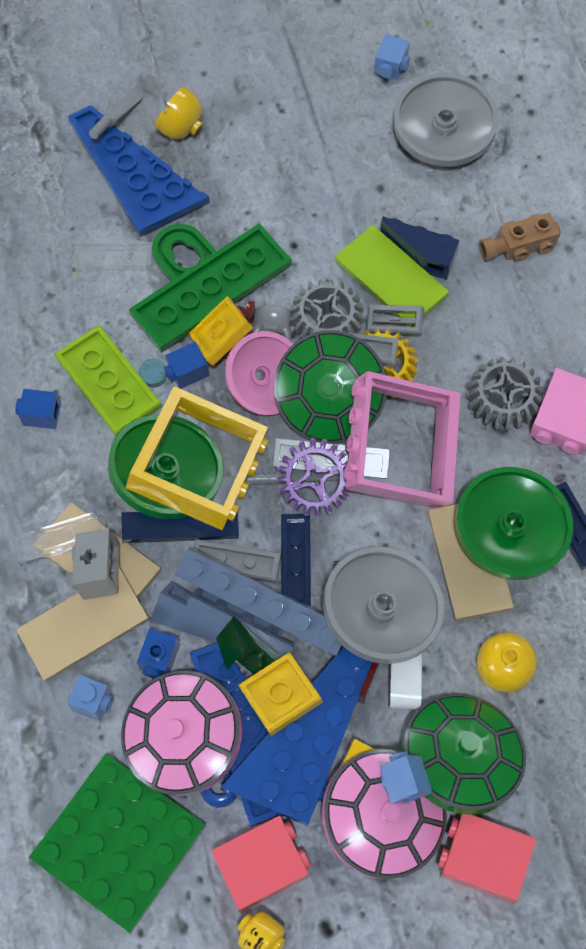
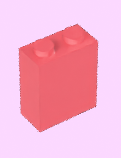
[438,814,536,904]
[211,816,311,913]

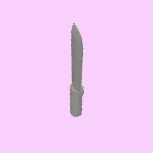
[89,86,143,139]
[247,469,340,485]

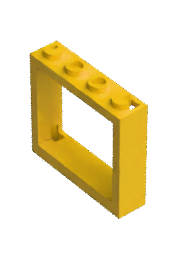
[126,386,269,530]

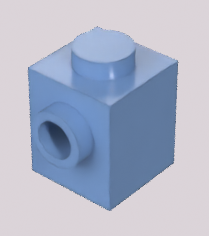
[374,34,410,81]
[67,675,113,722]
[380,752,433,804]

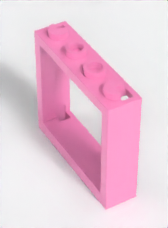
[344,371,461,508]

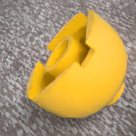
[154,86,203,140]
[476,632,537,693]

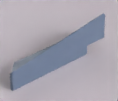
[151,581,295,660]

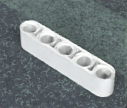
[389,654,422,710]

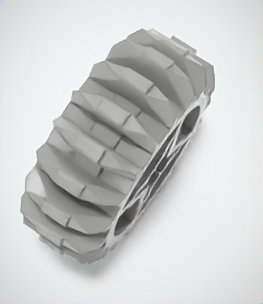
[290,278,364,339]
[467,356,544,431]

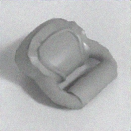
[251,305,291,341]

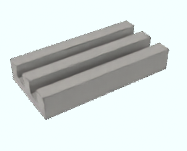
[367,304,424,336]

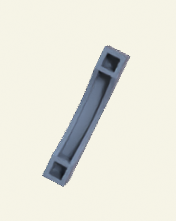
[175,548,343,656]

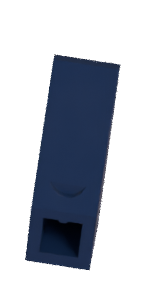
[380,216,459,280]

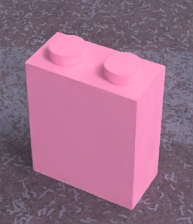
[529,368,586,456]

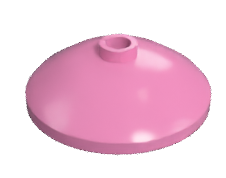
[225,331,293,416]

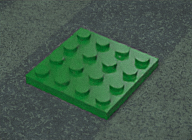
[29,753,206,934]

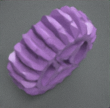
[277,438,350,517]

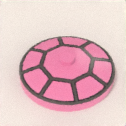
[121,670,242,796]
[322,749,447,879]

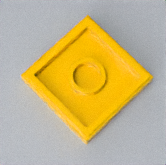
[189,296,253,366]
[238,652,323,736]

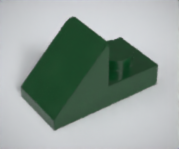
[216,616,280,675]

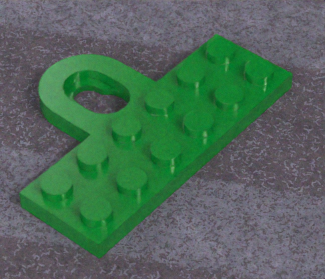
[129,223,292,353]

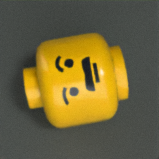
[237,912,286,949]

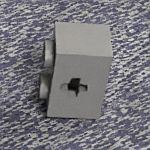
[70,528,120,600]

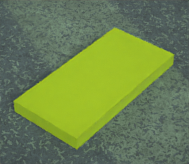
[334,225,449,327]
[54,325,163,437]

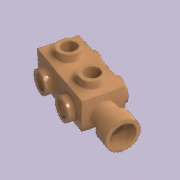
[479,212,561,261]

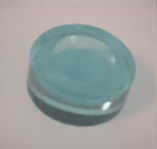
[139,359,167,388]

